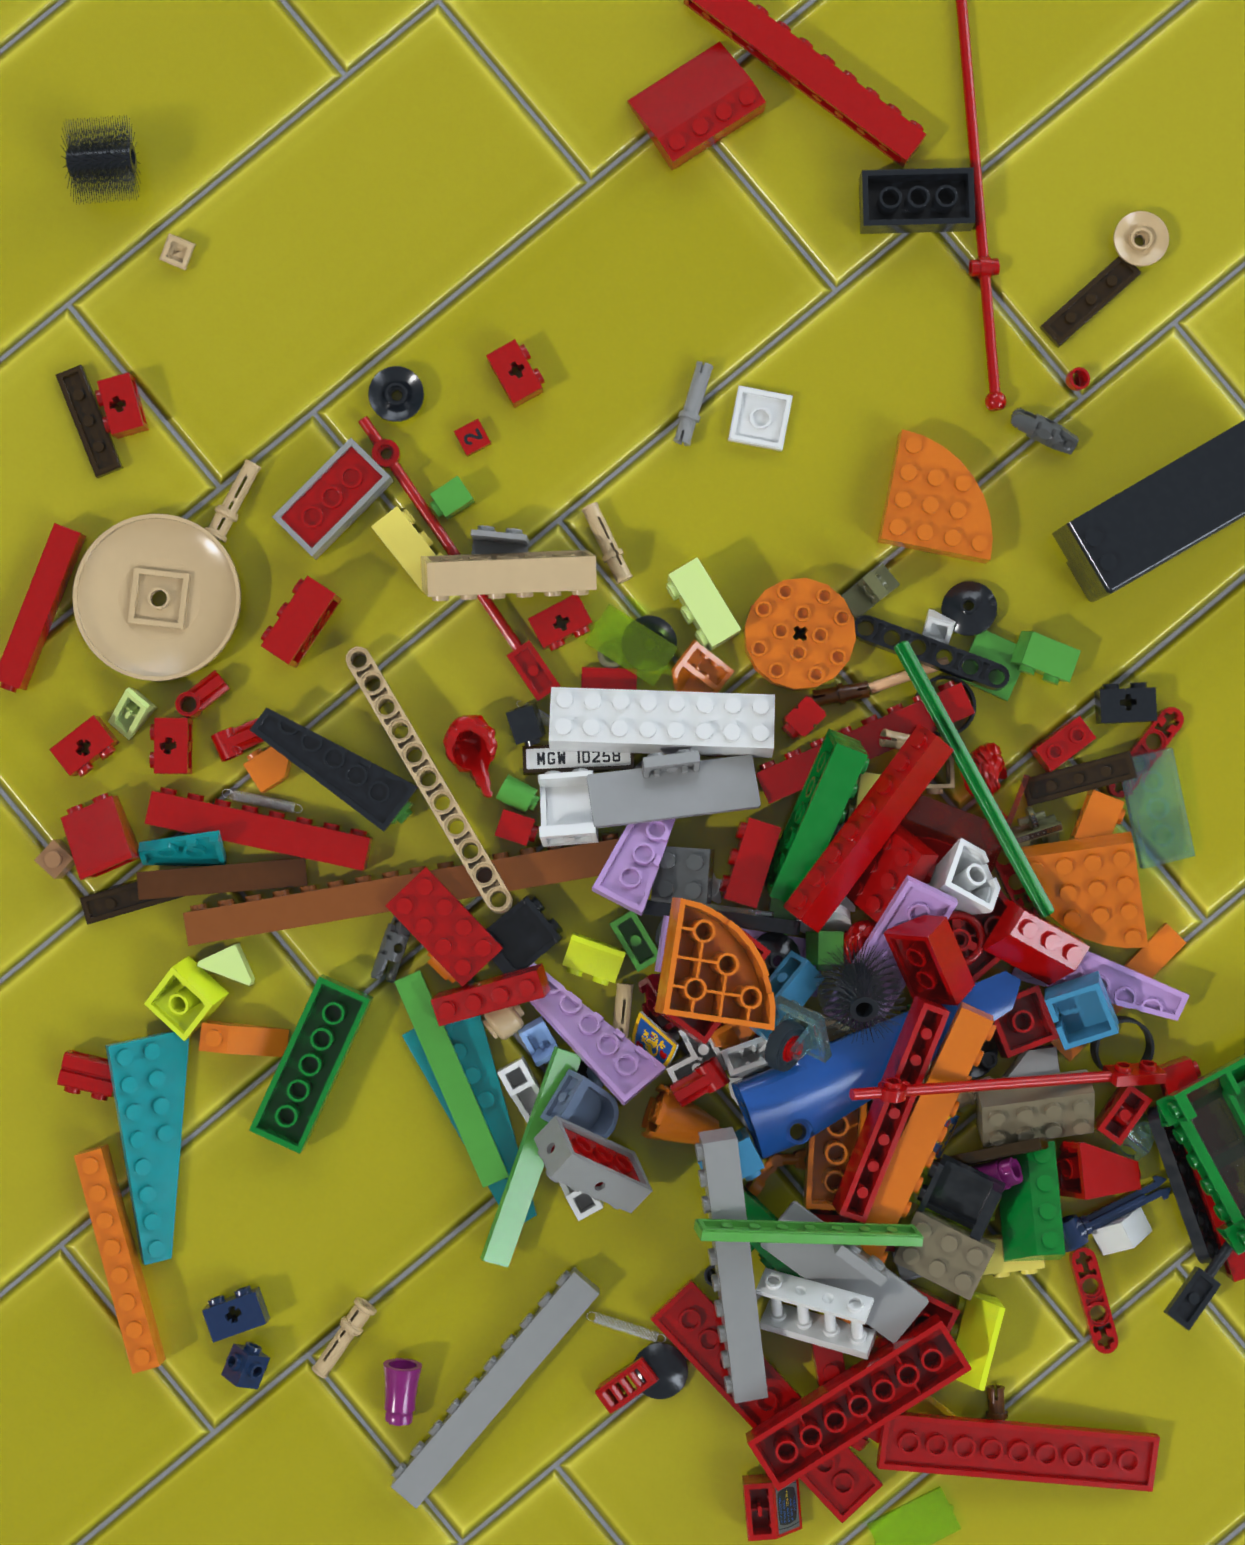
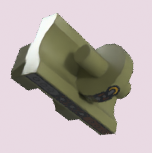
[1010,806,1063,847]

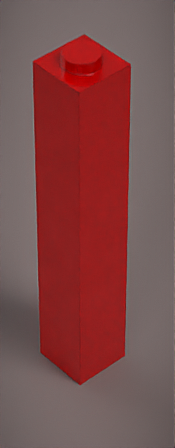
[0,523,86,693]

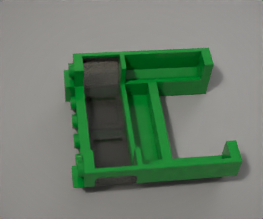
[1156,1054,1245,1255]

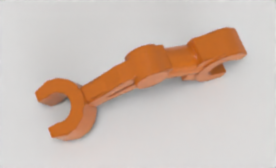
[745,1148,806,1197]

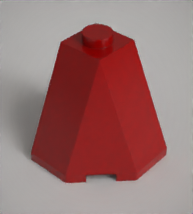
[1056,1140,1141,1200]

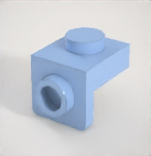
[518,1016,558,1067]

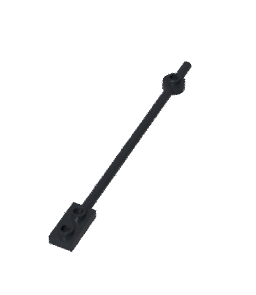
[1164,1240,1233,1331]

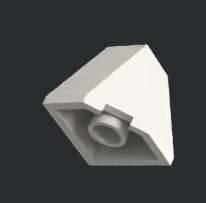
[928,838,1001,915]

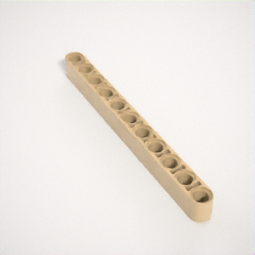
[346,647,513,914]

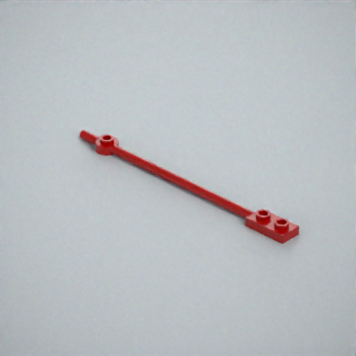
[358,416,561,702]
[849,1060,1167,1103]

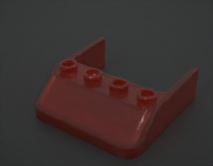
[900,774,1030,872]

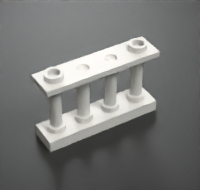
[756,1268,876,1360]

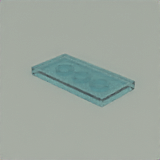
[1122,747,1195,869]

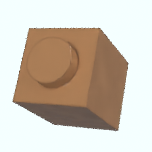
[34,839,75,879]

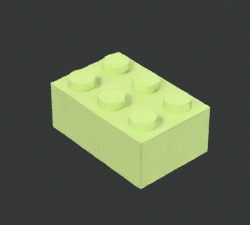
[666,557,741,651]

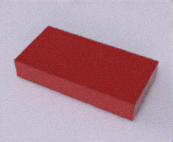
[581,667,637,690]

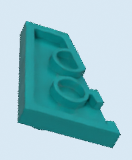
[138,830,227,866]

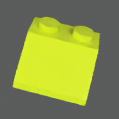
[562,932,626,986]
[144,956,229,1041]

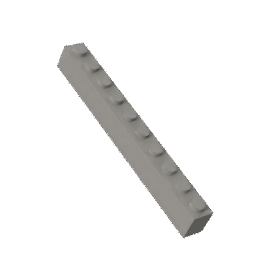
[695,1127,768,1403]
[391,1267,600,1509]

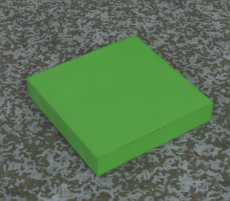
[957,630,1021,701]

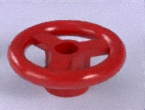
[948,911,986,966]

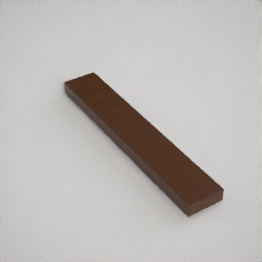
[136,858,308,900]

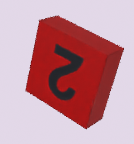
[454,419,491,457]

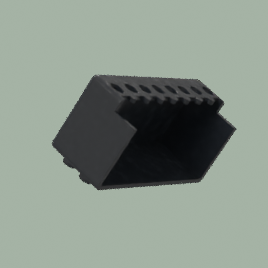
[1052,420,1245,602]

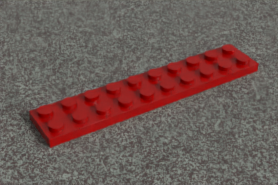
[650,1279,883,1523]
[876,1412,1160,1492]

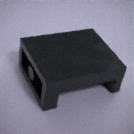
[486,895,563,974]
[917,1154,1006,1242]

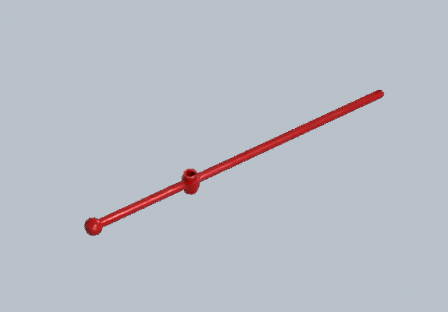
[956,0,1007,411]

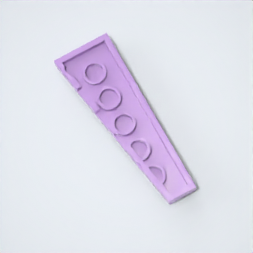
[592,819,676,916]
[1011,950,1189,1021]
[529,963,666,1106]

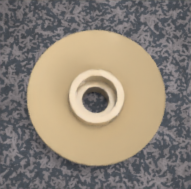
[1113,211,1169,267]

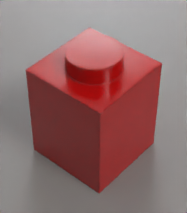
[495,809,539,846]

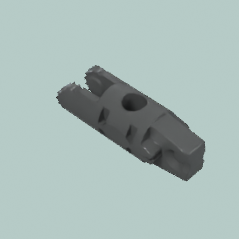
[1011,408,1079,455]
[371,916,410,983]

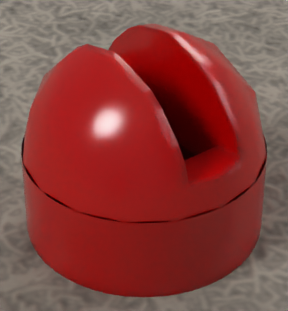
[1065,367,1090,391]

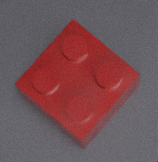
[993,985,1060,1058]

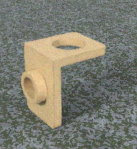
[926,759,955,794]

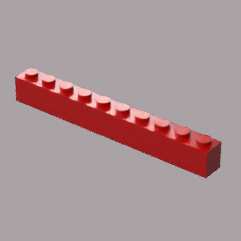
[684,0,926,168]

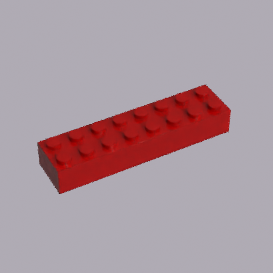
[745,1313,972,1491]

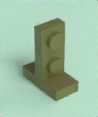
[842,563,900,620]

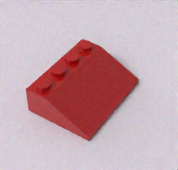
[627,41,766,171]

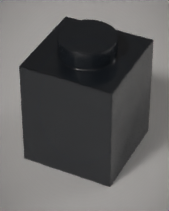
[506,702,546,747]

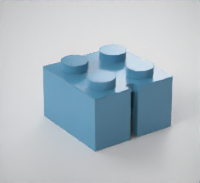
[1045,971,1119,1050]

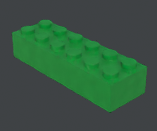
[765,729,869,902]
[249,974,374,1154]

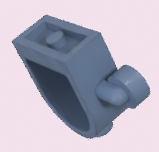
[540,1067,619,1139]

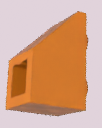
[243,746,292,793]

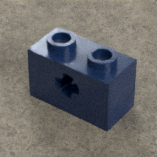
[202,1285,270,1343]

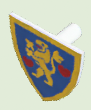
[632,1011,679,1068]

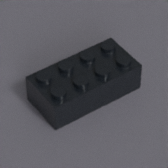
[859,167,975,234]

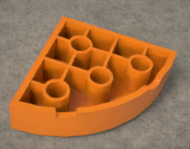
[878,429,993,564]
[1021,831,1149,948]
[655,897,776,1031]

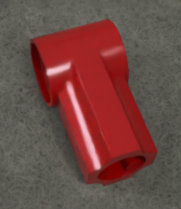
[175,670,230,719]
[211,718,265,762]
[670,1056,730,1107]

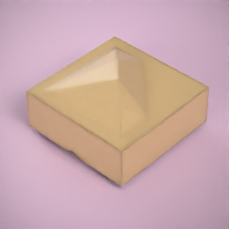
[159,233,196,270]

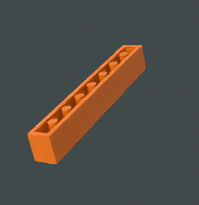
[74,1144,166,1374]

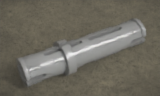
[673,361,714,446]

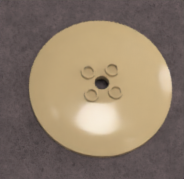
[73,514,241,681]

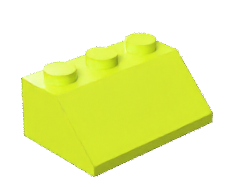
[950,1292,1005,1391]

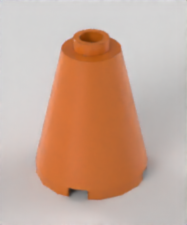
[641,1084,722,1145]

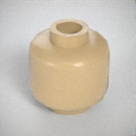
[482,1005,525,1040]

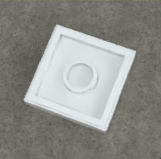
[728,386,793,451]

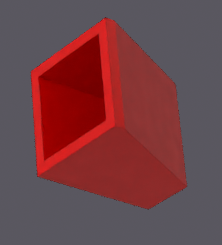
[61,793,140,880]

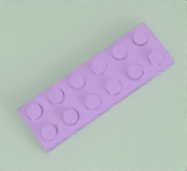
[823,875,958,1030]

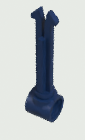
[1062,1175,1171,1252]

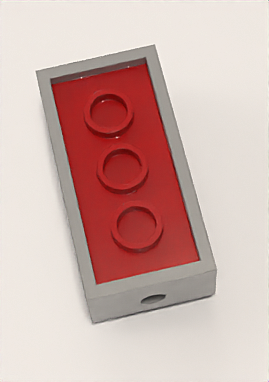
[272,438,394,559]
[534,1115,653,1213]

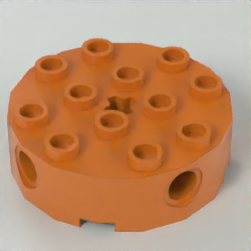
[743,578,856,691]

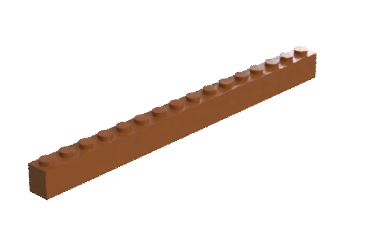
[183,833,620,946]

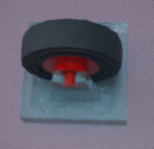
[765,995,832,1072]

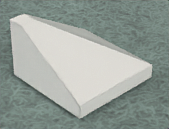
[922,609,955,644]

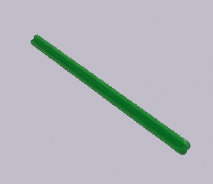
[894,640,1054,918]

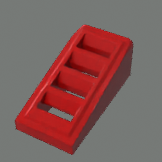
[595,1356,659,1414]

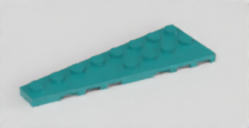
[402,1015,537,1222]
[106,1031,189,1265]

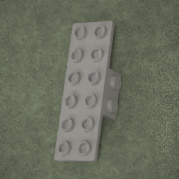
[587,749,761,829]
[760,1201,929,1343]

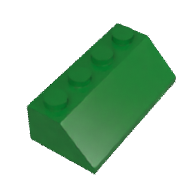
[996,1141,1065,1262]

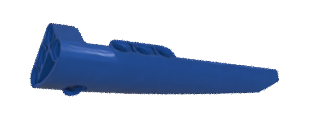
[731,971,1021,1159]

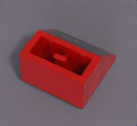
[742,1474,802,1541]

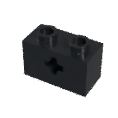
[1094,682,1157,724]

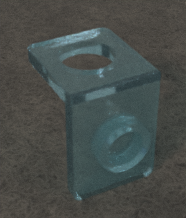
[1110,1113,1155,1161]

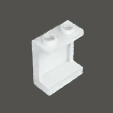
[538,768,599,847]

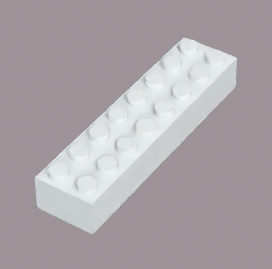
[549,687,775,758]

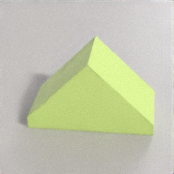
[108,687,158,740]
[197,943,255,986]

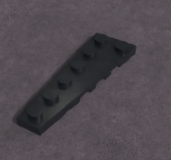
[250,707,418,832]

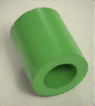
[496,774,540,814]

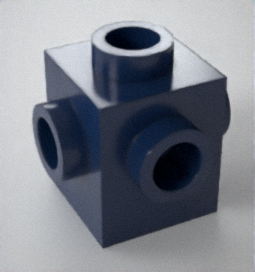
[221,1342,270,1389]

